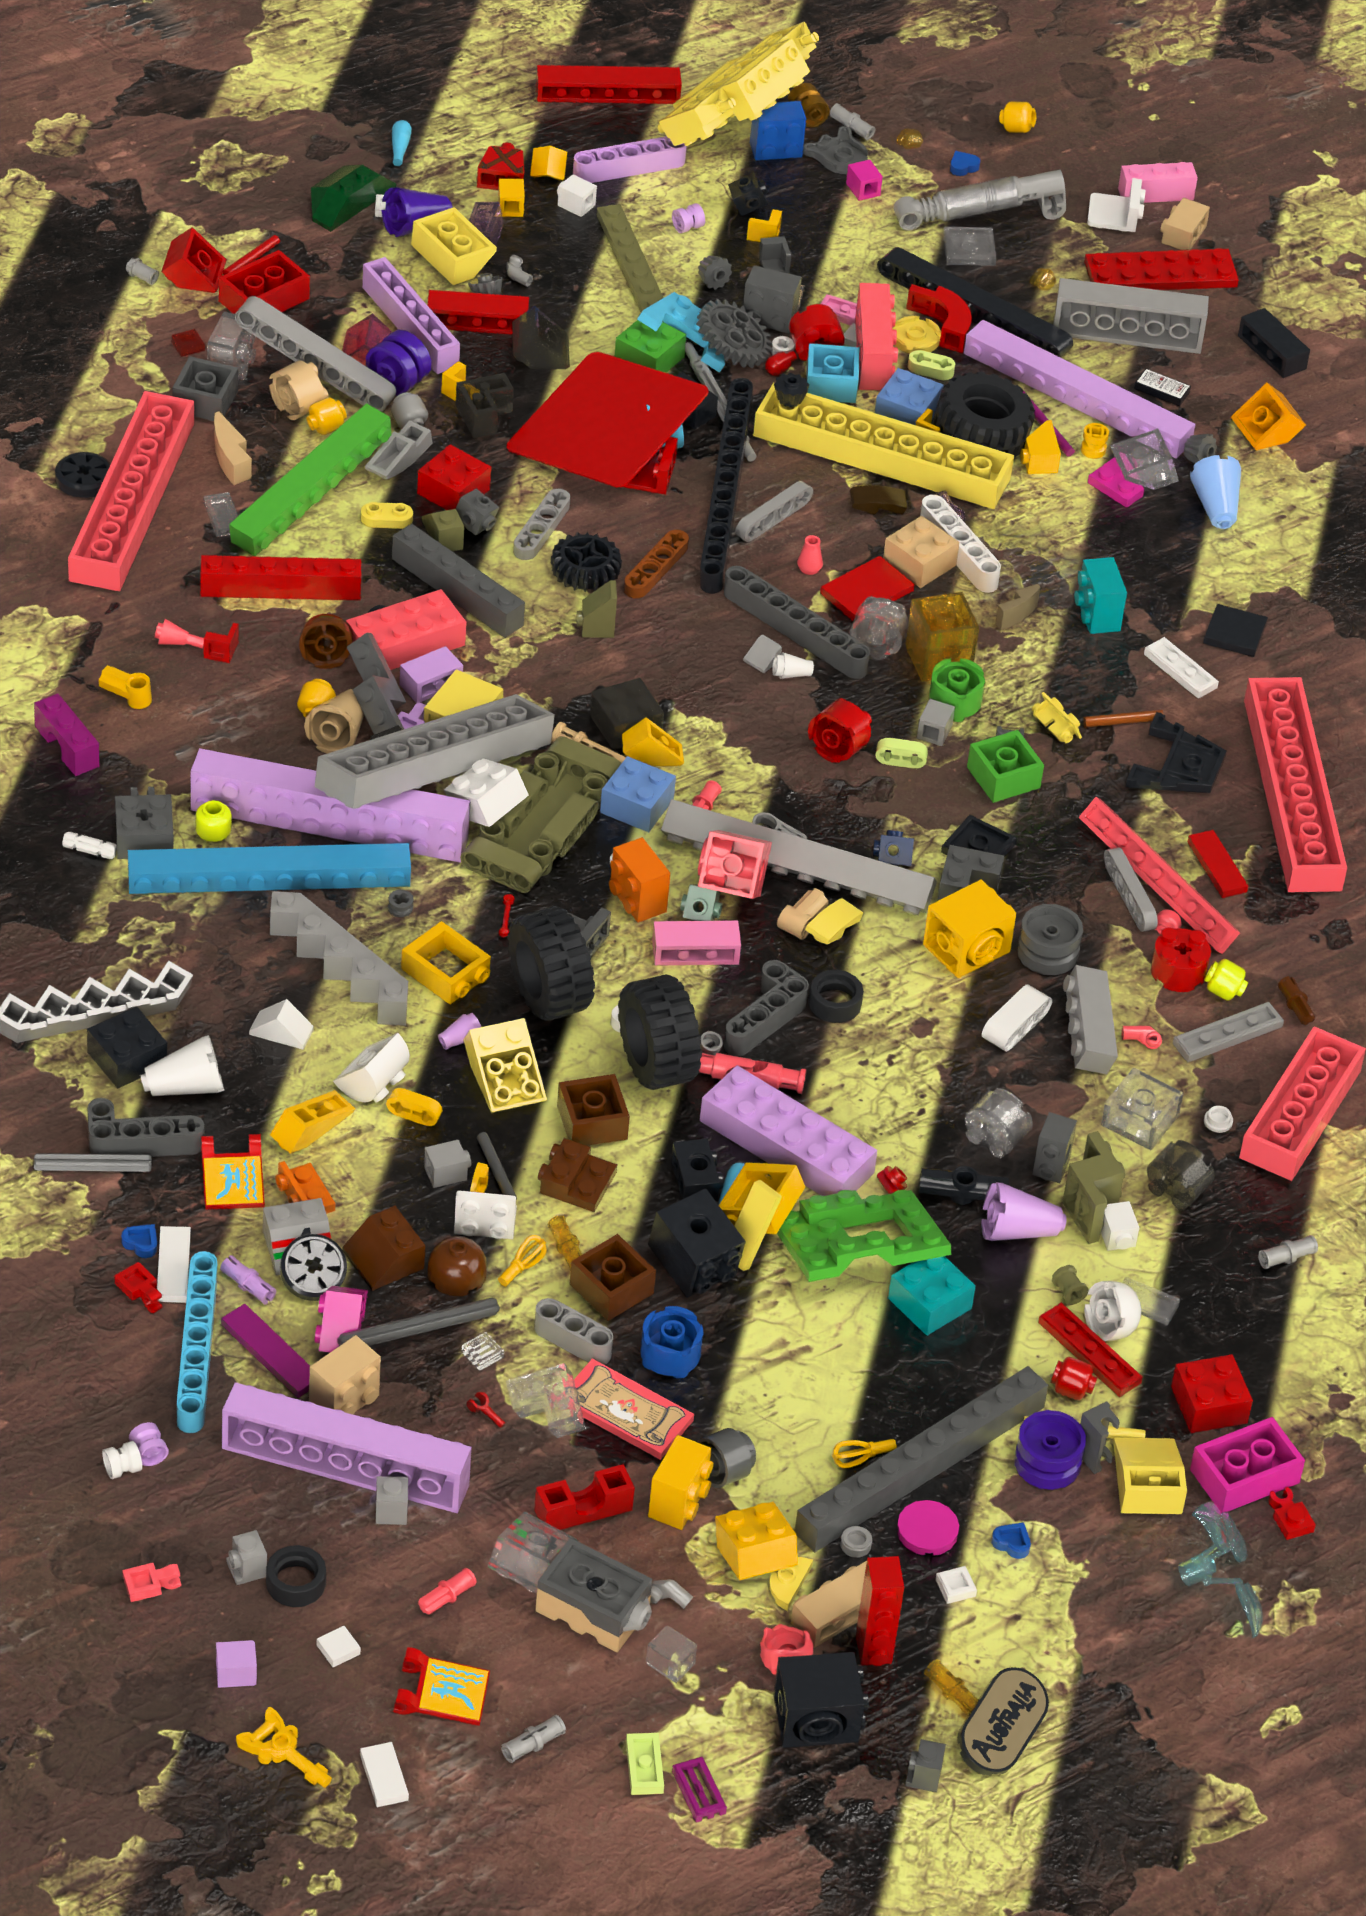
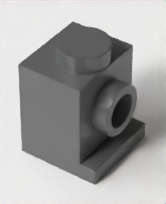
[905,1739,946,1793]

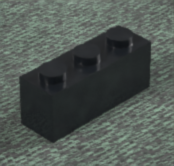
[1238,308,1310,378]

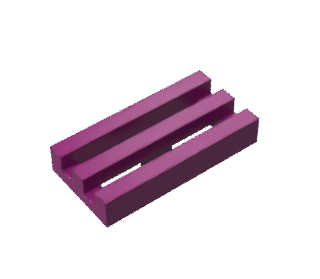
[672,1756,727,1823]

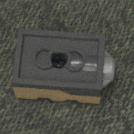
[536,1538,652,1653]

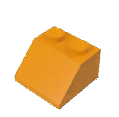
[1231,382,1306,450]

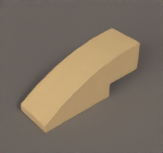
[214,411,252,485]

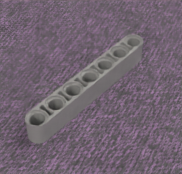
[235,296,396,412]

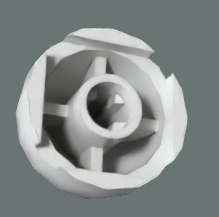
[1084,1281,1141,1341]

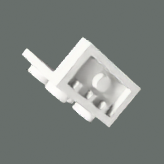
[454,1191,517,1239]

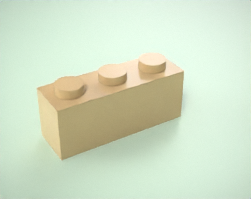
[791,1561,867,1648]

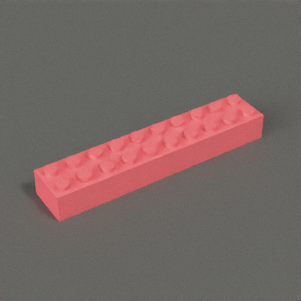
[68,391,194,592]
[1244,677,1347,892]

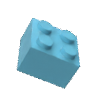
[806,343,859,403]

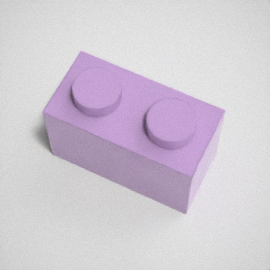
[399,646,463,703]

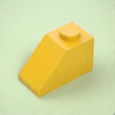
[1020,420,1061,474]
[622,717,684,766]

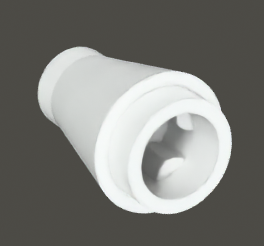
[772,652,814,679]

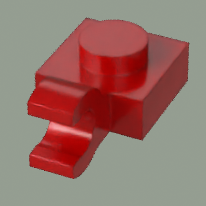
[114,1262,163,1313]

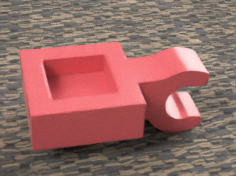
[122,1563,181,1602]

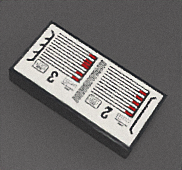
[1134,369,1191,406]

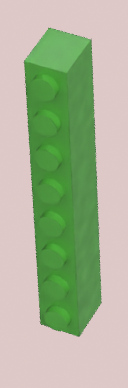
[229,403,392,556]

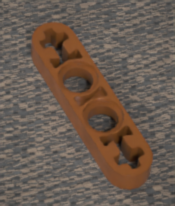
[624,530,689,598]

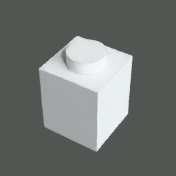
[557,175,597,217]
[1101,1201,1139,1251]

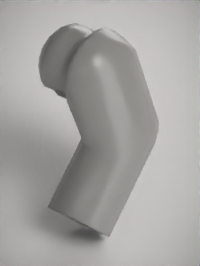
[506,255,533,287]

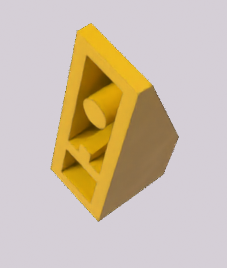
[270,1090,356,1154]

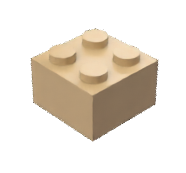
[883,516,960,588]
[309,1335,381,1415]

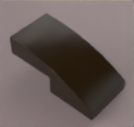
[850,485,907,515]

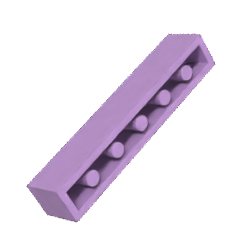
[362,257,460,374]

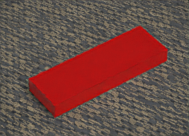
[1187,830,1248,898]

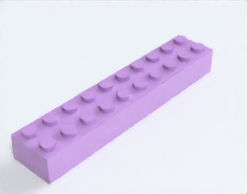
[191,748,470,863]

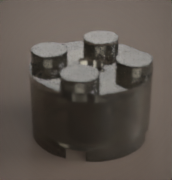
[1147,1140,1215,1211]

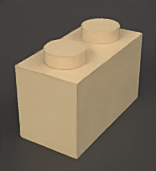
[1160,198,1210,250]

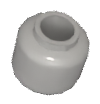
[391,392,428,430]

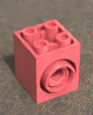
[698,830,772,899]

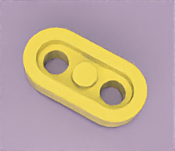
[361,502,413,529]

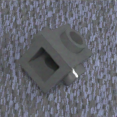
[456,488,499,535]

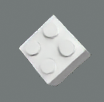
[444,758,529,827]

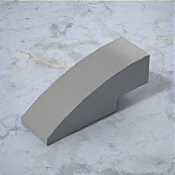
[365,420,432,480]

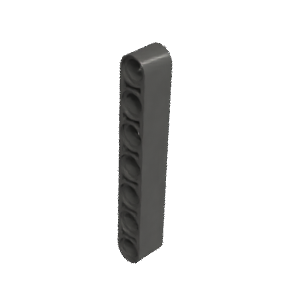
[724,565,870,679]

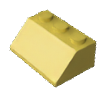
[411,207,497,285]

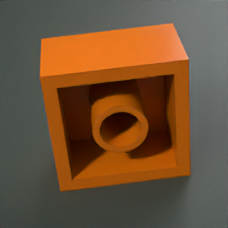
[609,837,670,923]

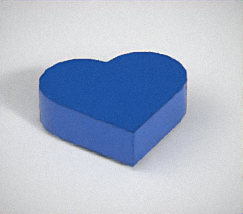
[950,151,980,176]
[121,1224,157,1258]
[991,1522,1031,1559]

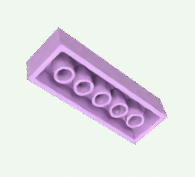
[700,1065,877,1196]

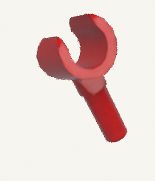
[466,1392,505,1428]

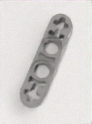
[735,481,813,542]
[513,489,570,560]
[1104,847,1158,932]

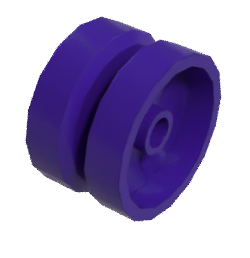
[366,329,432,396]
[1014,1410,1086,1490]

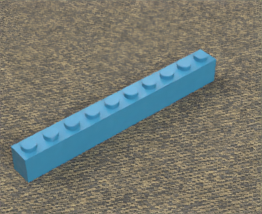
[128,843,411,894]

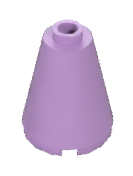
[981,1182,1066,1241]

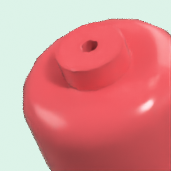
[1155,909,1182,935]

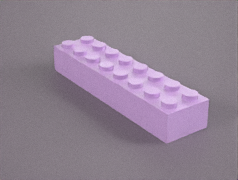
[222,1383,472,1514]

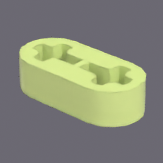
[908,350,955,380]
[876,738,928,768]

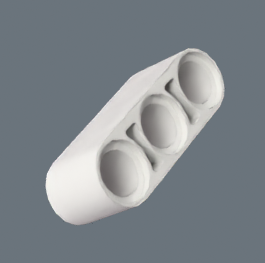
[982,984,1052,1052]

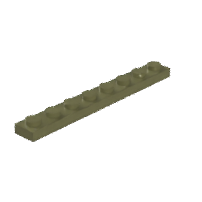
[596,204,664,322]

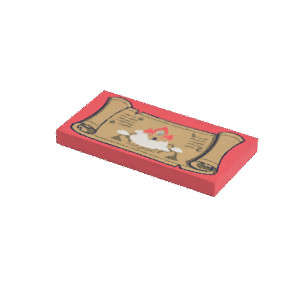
[558,1359,694,1460]

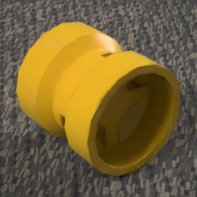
[1081,423,1109,459]

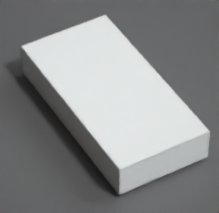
[360,1742,409,1807]

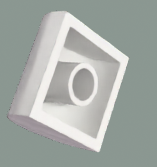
[333,1033,410,1103]

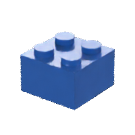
[749,101,806,160]

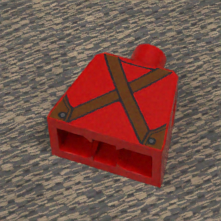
[477,142,524,190]

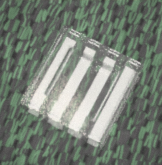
[461,1332,504,1371]

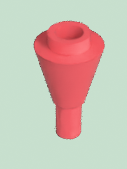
[154,619,204,649]

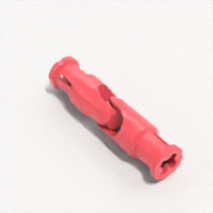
[698,1053,806,1094]

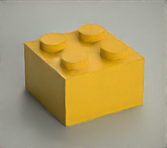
[648,1435,714,1530]
[715,1502,798,1580]

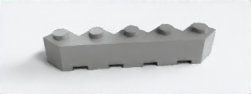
[270,891,408,1026]
[0,960,193,1043]

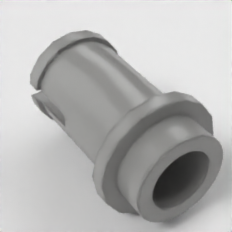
[126,258,159,285]

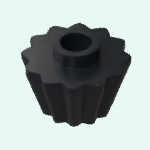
[774,373,809,408]

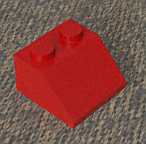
[161,227,227,293]

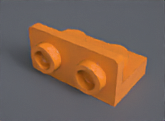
[275,1161,335,1214]

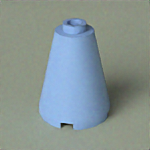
[1190,455,1241,529]

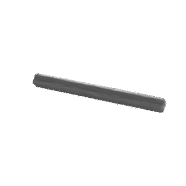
[337,1298,500,1346]

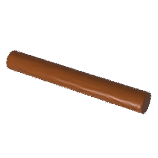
[1083,710,1164,727]

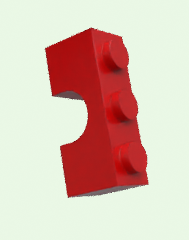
[534,1464,635,1534]

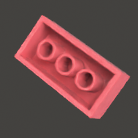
[855,283,898,391]
[346,589,466,670]

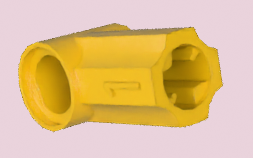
[98,665,152,709]

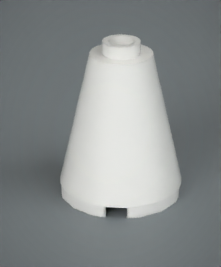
[140,1035,224,1096]

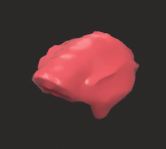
[760,1624,814,1675]

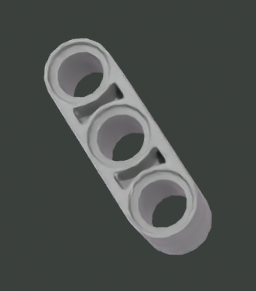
[534,1298,613,1365]

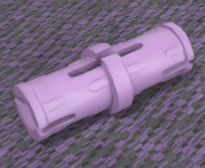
[220,1255,276,1305]

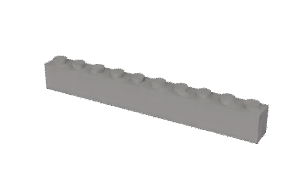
[661,799,937,915]

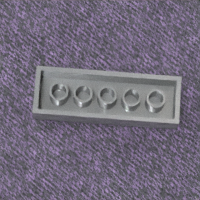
[1053,278,1209,354]

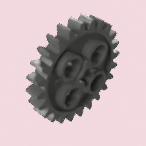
[696,299,772,368]

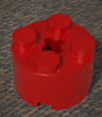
[789,304,845,361]
[808,698,872,763]
[1151,927,1211,992]

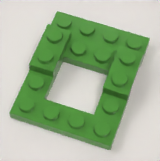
[777,1190,951,1282]

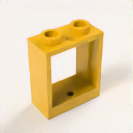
[401,921,491,1005]
[719,1163,805,1234]

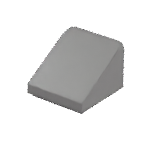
[743,635,782,673]

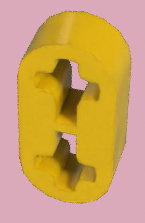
[386,1088,443,1126]

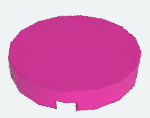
[897,1500,959,1556]

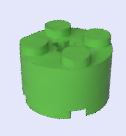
[929,658,985,722]

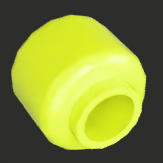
[195,800,232,842]
[1204,959,1248,1001]

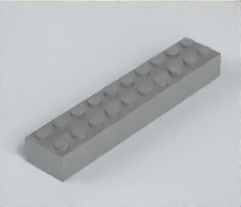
[315,694,555,809]

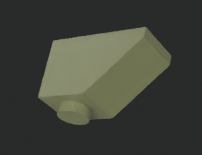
[422,509,464,551]
[576,580,617,638]

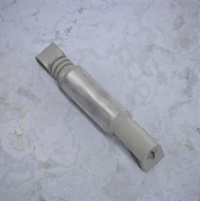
[894,169,1066,231]

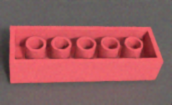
[1239,1026,1366,1181]

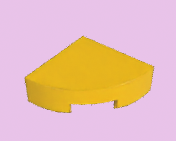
[470,1162,489,1193]

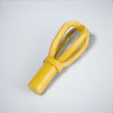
[498,1235,546,1287]
[832,1439,897,1468]

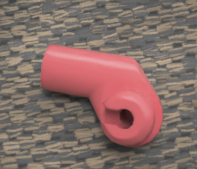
[1122,1026,1162,1049]

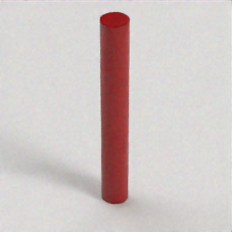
[223,235,280,275]

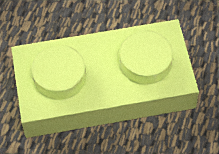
[626,1733,664,1795]

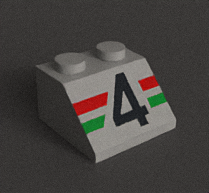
[263,1198,331,1276]

